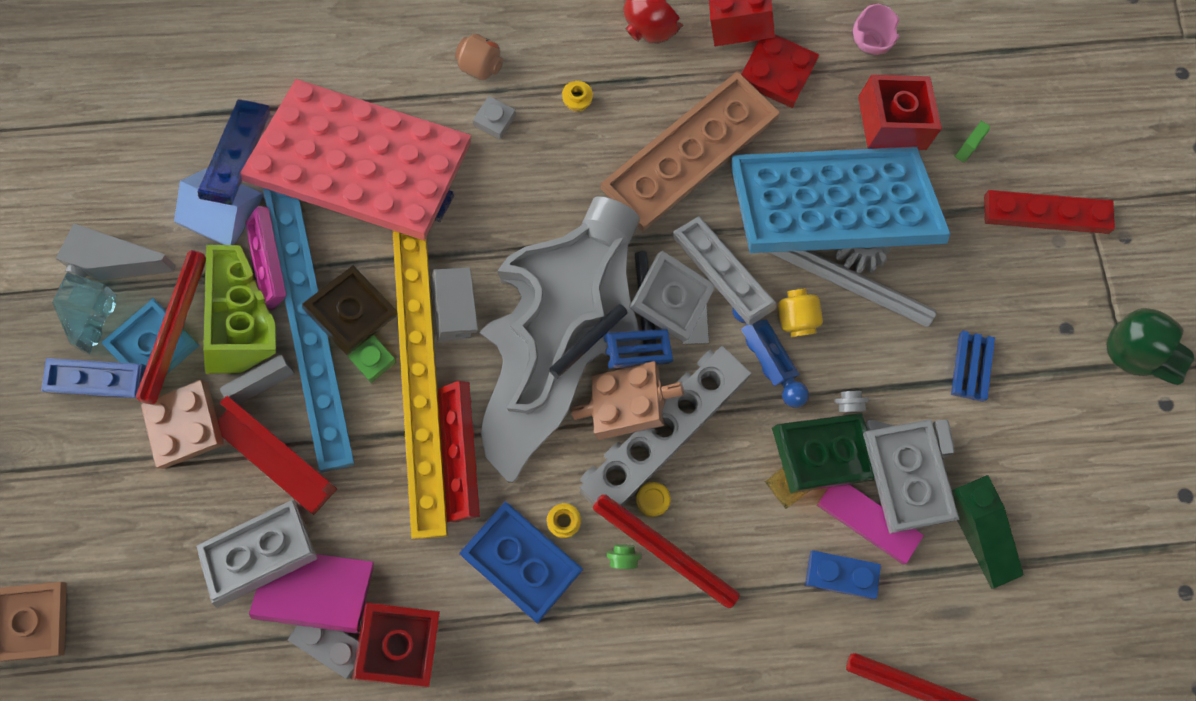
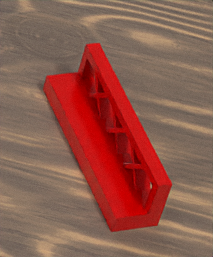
[218,396,337,515]

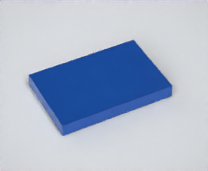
[459,501,583,624]

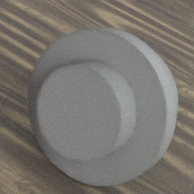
[835,391,869,412]

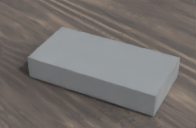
[220,355,295,405]

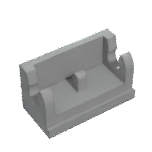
[431,267,478,342]

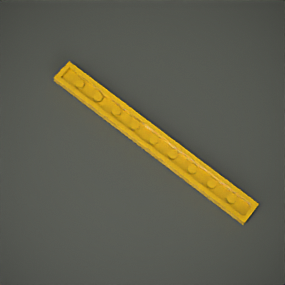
[392,230,448,540]

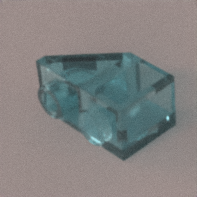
[52,273,117,354]

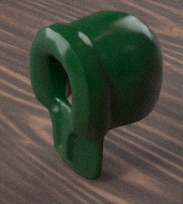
[1106,308,1194,385]

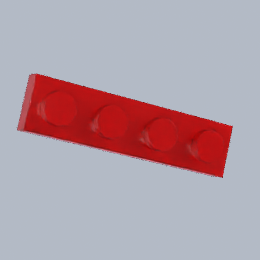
[984,190,1115,234]
[437,381,480,522]

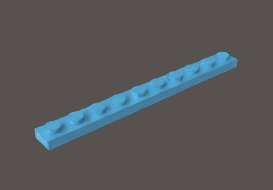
[263,188,355,473]

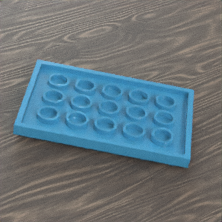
[731,147,950,253]

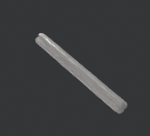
[769,250,936,326]

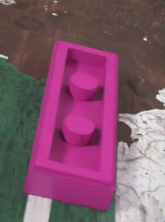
[245,206,286,310]
[816,485,924,565]

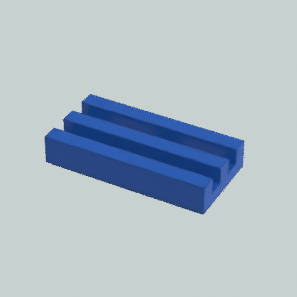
[603,329,673,369]
[951,331,995,402]

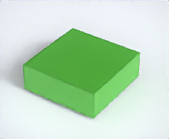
[954,120,990,162]

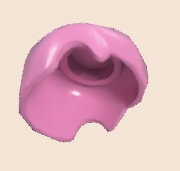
[853,4,899,55]

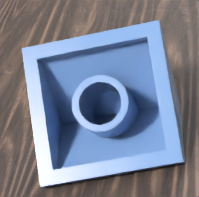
[174,168,264,245]

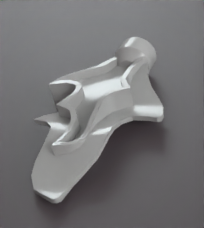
[480,197,640,483]

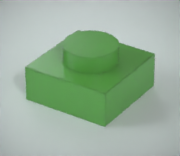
[348,335,396,383]

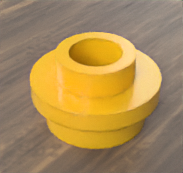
[562,81,593,112]
[547,503,581,538]

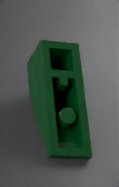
[952,475,1024,589]

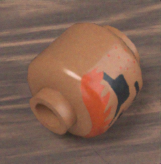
[455,34,503,80]

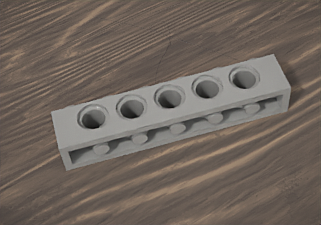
[579,346,751,506]

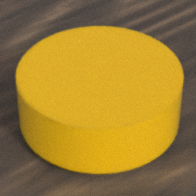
[636,482,671,518]

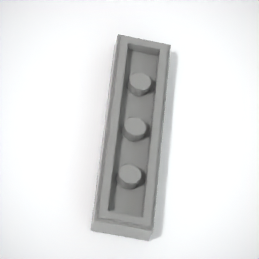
[673,216,776,326]

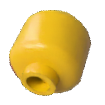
[778,288,823,337]

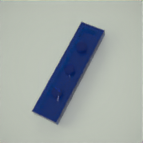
[197,99,270,205]

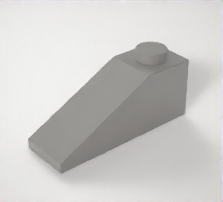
[56,223,176,280]

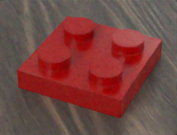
[741,34,820,109]

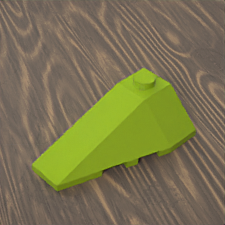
[203,245,276,374]

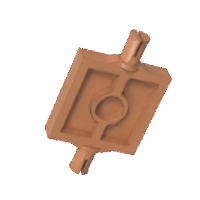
[571,361,685,440]

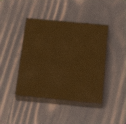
[302,265,398,355]

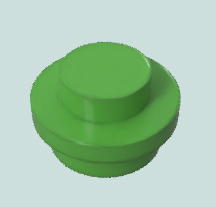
[607,544,642,569]

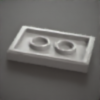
[863,419,959,534]
[196,499,317,608]

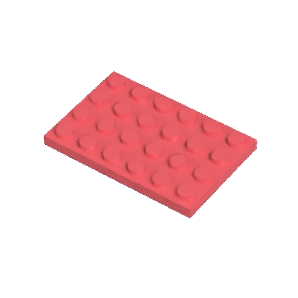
[240,79,471,241]

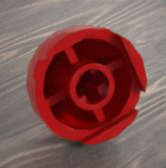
[623,0,683,44]

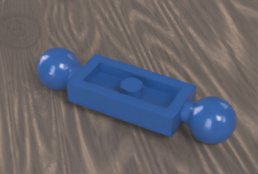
[733,308,809,408]

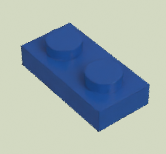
[805,550,881,600]

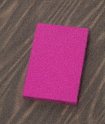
[249,554,374,633]

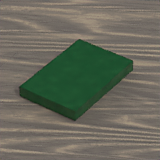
[772,413,875,494]

